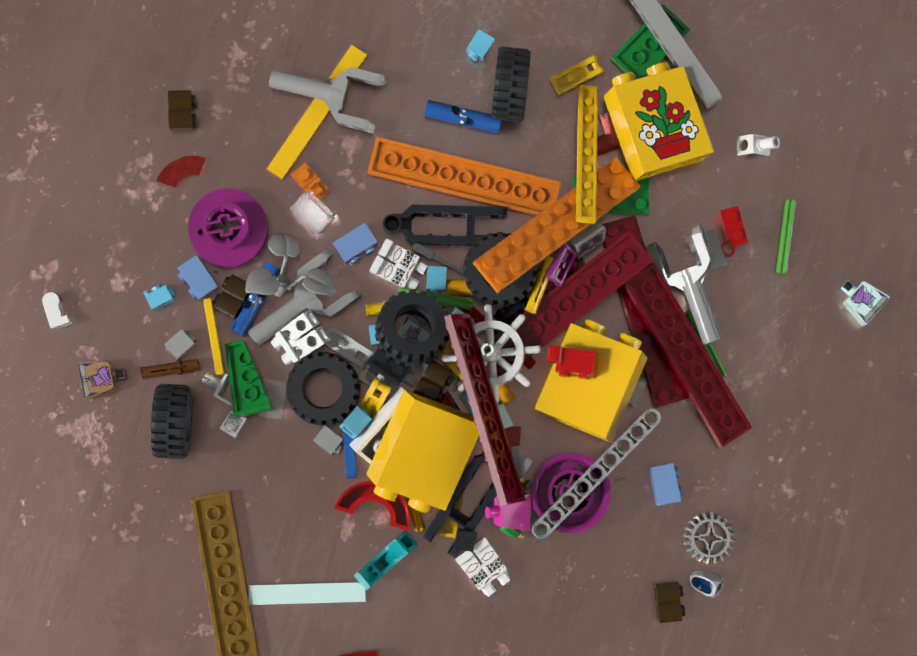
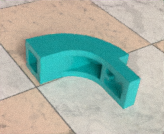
[354,530,418,590]

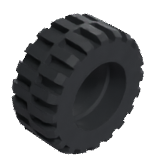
[491,46,531,122]
[463,232,537,307]
[375,289,450,367]
[286,352,360,426]
[151,384,192,459]

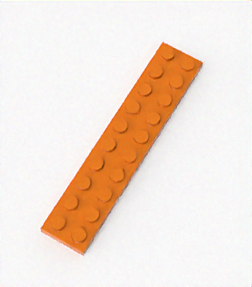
[367,137,561,216]
[473,157,641,294]

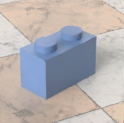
[333,223,378,264]
[177,255,220,301]
[649,463,683,506]

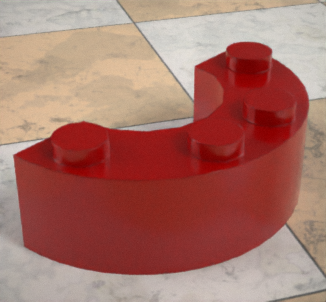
[334,481,411,531]

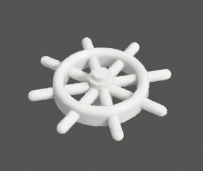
[442,304,542,403]

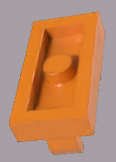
[291,162,330,204]

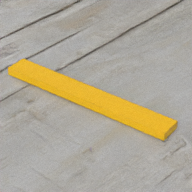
[267,45,367,180]
[576,84,598,224]

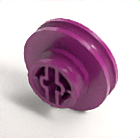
[188,188,268,268]
[530,453,611,533]

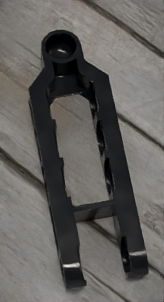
[383,204,507,247]
[423,445,511,558]

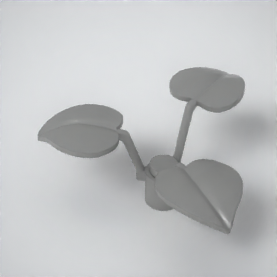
[246,233,336,297]

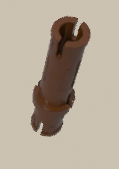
[140,358,200,379]

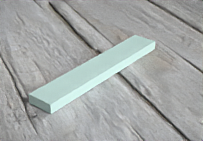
[249,582,366,605]

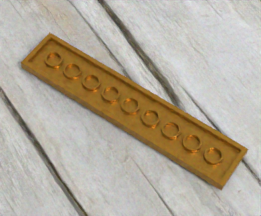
[191,491,259,656]

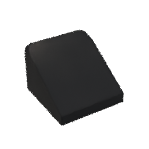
[454,528,478,552]

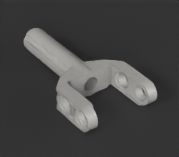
[269,67,388,133]
[647,224,721,344]
[248,249,362,346]

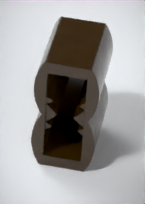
[168,90,197,131]
[213,274,249,320]
[413,360,454,403]
[654,581,685,623]

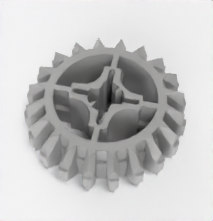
[683,512,736,564]

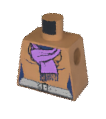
[77,362,126,400]

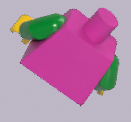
[485,478,531,538]

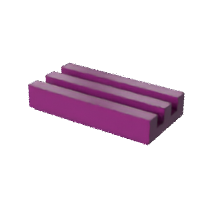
[545,243,577,287]

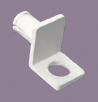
[737,134,780,156]
[202,372,233,407]

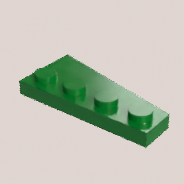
[225,340,273,418]

